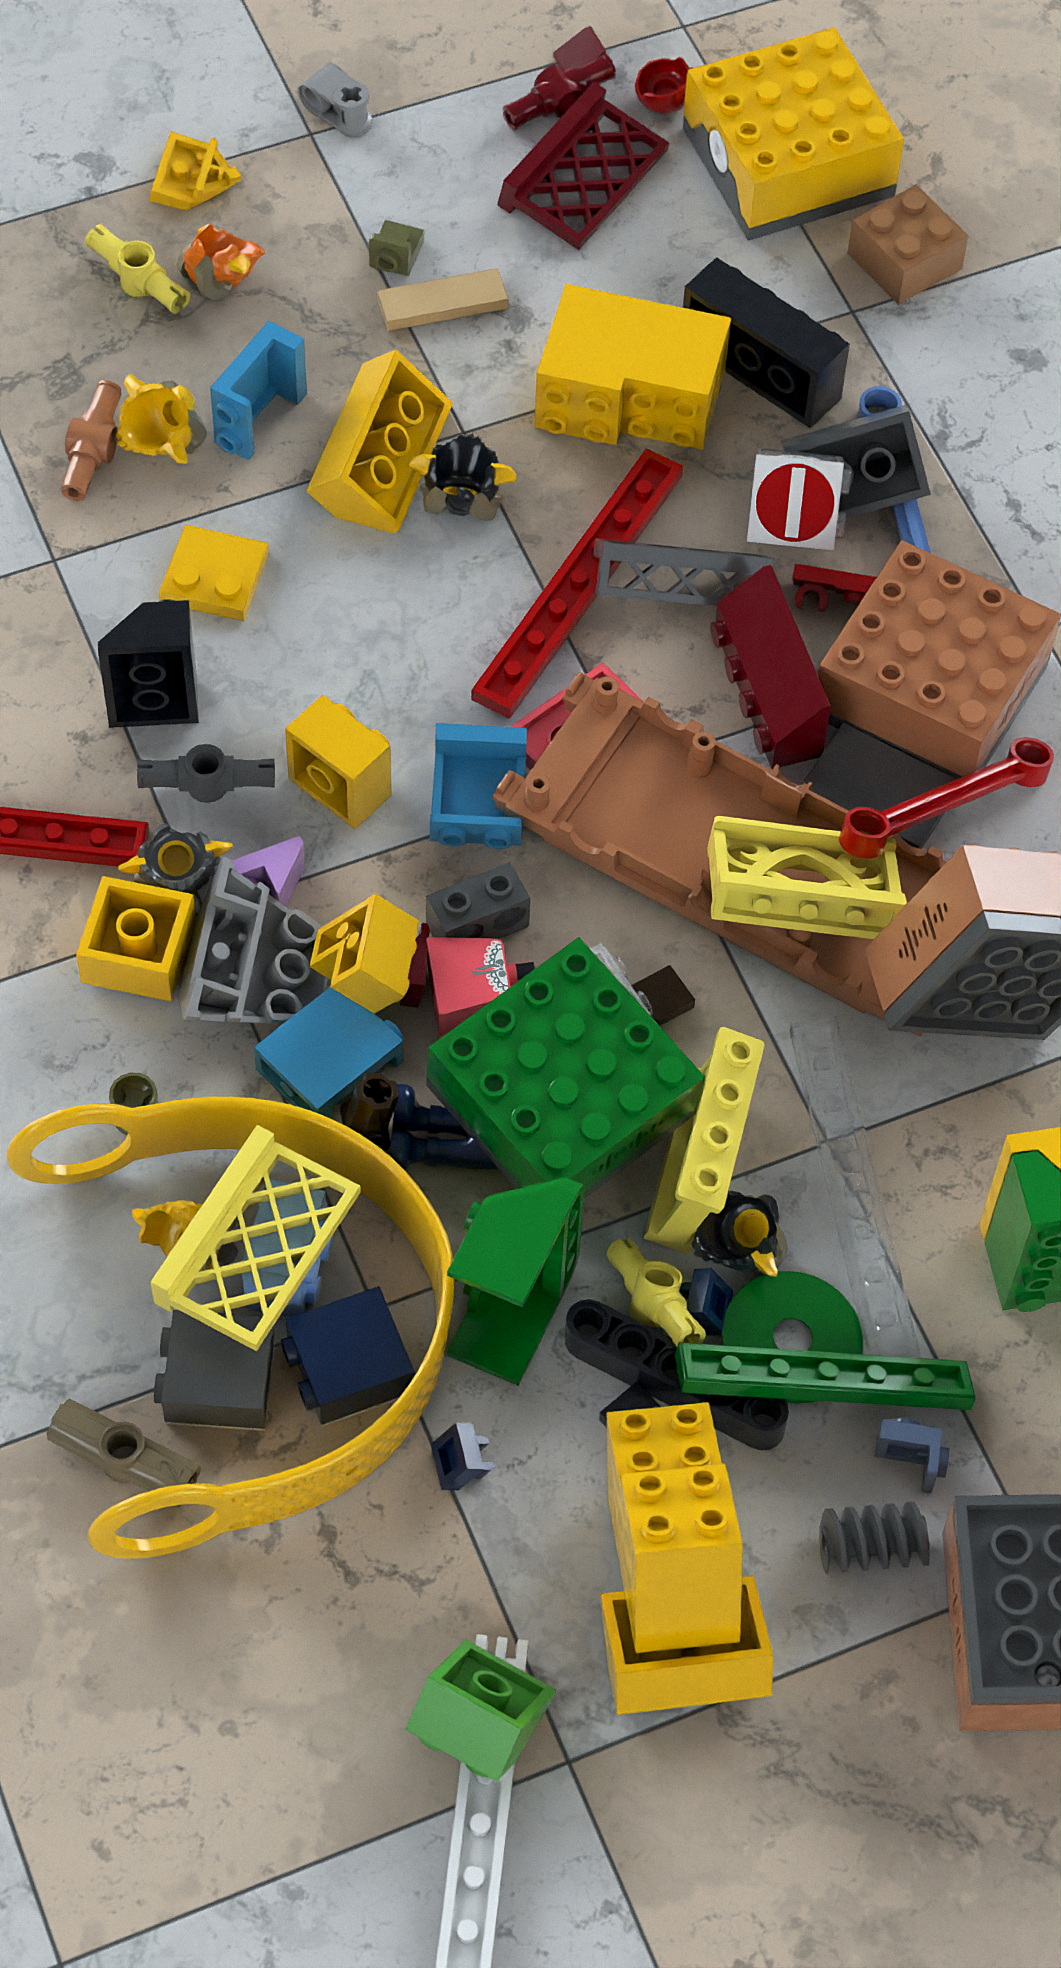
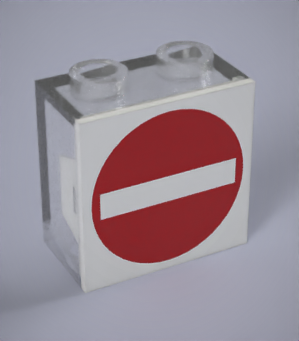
[747,448,851,550]

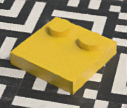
[159,524,269,621]

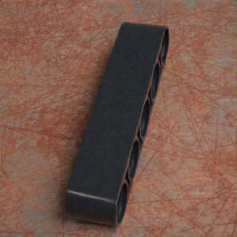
[564,1299,789,1450]

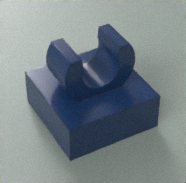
[679,1268,733,1335]
[431,1422,495,1491]

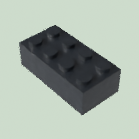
[683,257,850,428]

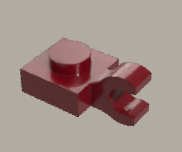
[400,923,430,1008]

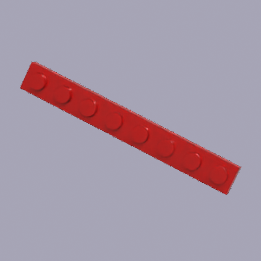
[471,448,683,719]

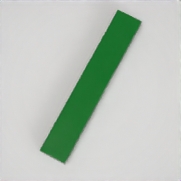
[675,1343,976,1410]

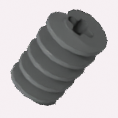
[819,1502,930,1574]

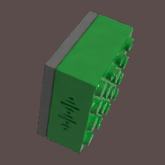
[426,937,705,1199]

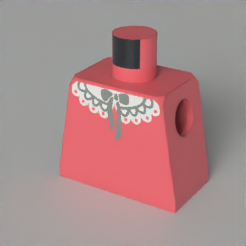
[426,937,535,1038]

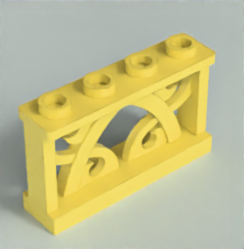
[707,816,906,939]
[643,1027,765,1255]

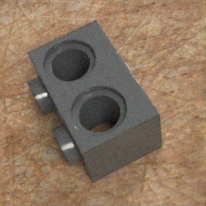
[426,862,530,939]

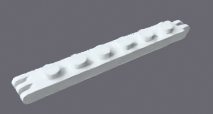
[436,1634,529,1968]

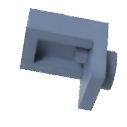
[875,1417,949,1493]

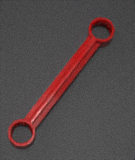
[839,737,1054,859]

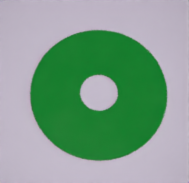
[722,1271,863,1404]

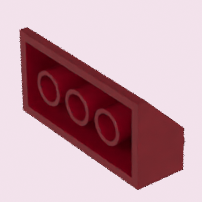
[710,565,831,769]

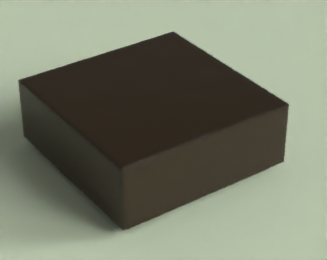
[630,965,695,1026]

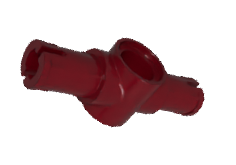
[502,54,616,130]

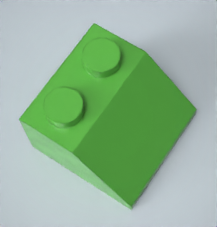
[405,1639,556,1782]

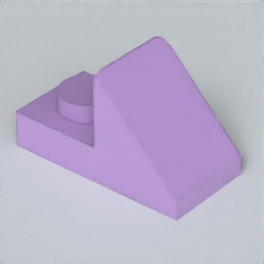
[214,836,305,907]

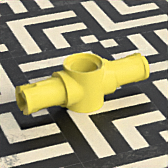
[85,224,191,314]
[607,1238,706,1347]

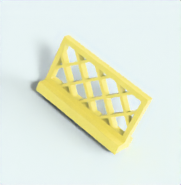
[150,1125,361,1351]

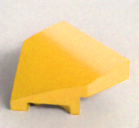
[148,131,242,210]

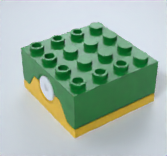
[979,1127,1061,1312]

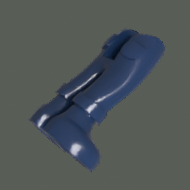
[390,1084,498,1170]

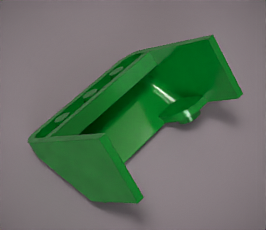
[447,1177,585,1386]

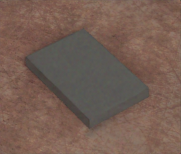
[801,722,956,849]

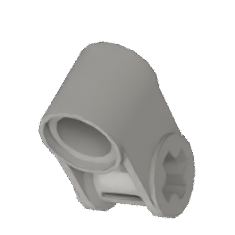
[298,63,372,137]

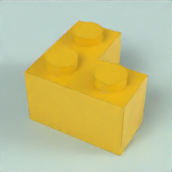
[309,893,419,1014]

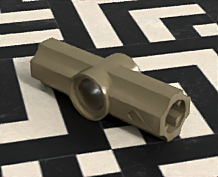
[46,1398,201,1507]

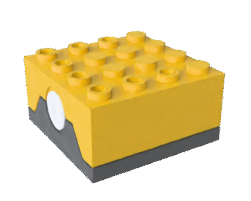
[683,27,904,241]

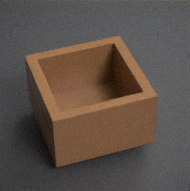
[847,184,968,305]

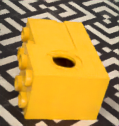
[534,283,731,450]
[607,1402,743,1653]

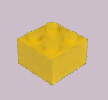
[285,694,392,829]
[76,876,196,1002]

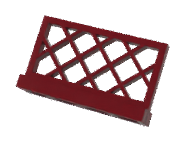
[497,82,670,250]

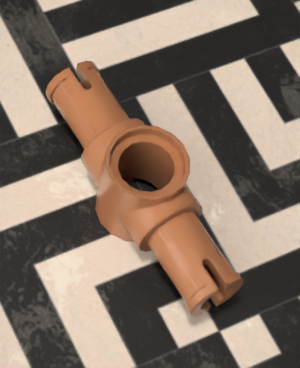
[61,380,122,501]

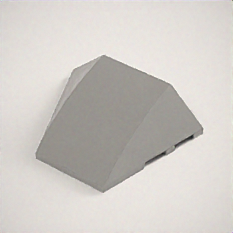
[178,856,332,1024]

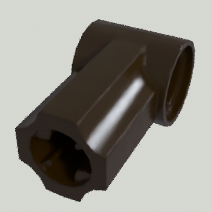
[339,1072,399,1152]

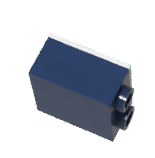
[280,1286,415,1427]

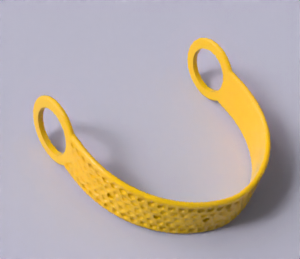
[6,1096,454,1559]

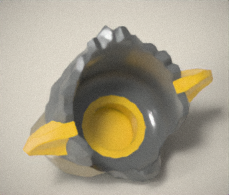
[118,824,233,894]

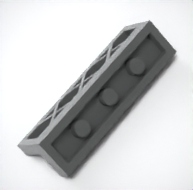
[594,539,775,606]

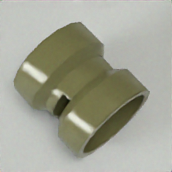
[109,1073,158,1135]

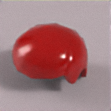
[634,57,693,115]

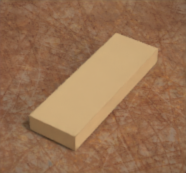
[377,268,508,331]

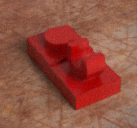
[792,563,877,612]

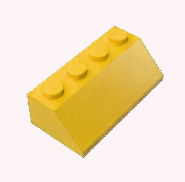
[306,349,453,533]

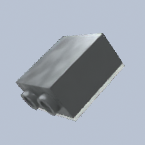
[154,1310,275,1431]

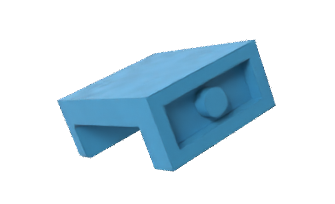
[210,320,307,460]
[430,723,527,849]
[254,987,404,1119]

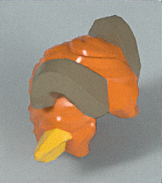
[177,223,265,300]

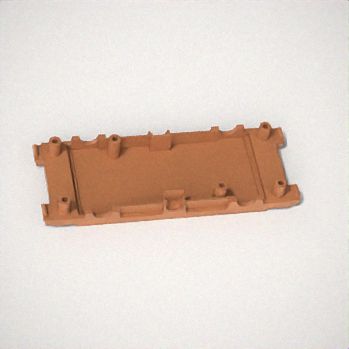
[492,672,946,1037]

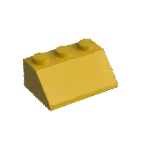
[601,1575,774,1715]

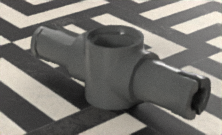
[137,744,275,803]

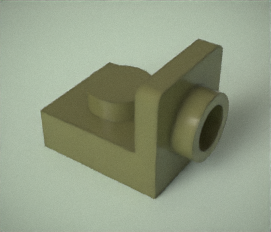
[369,220,424,276]

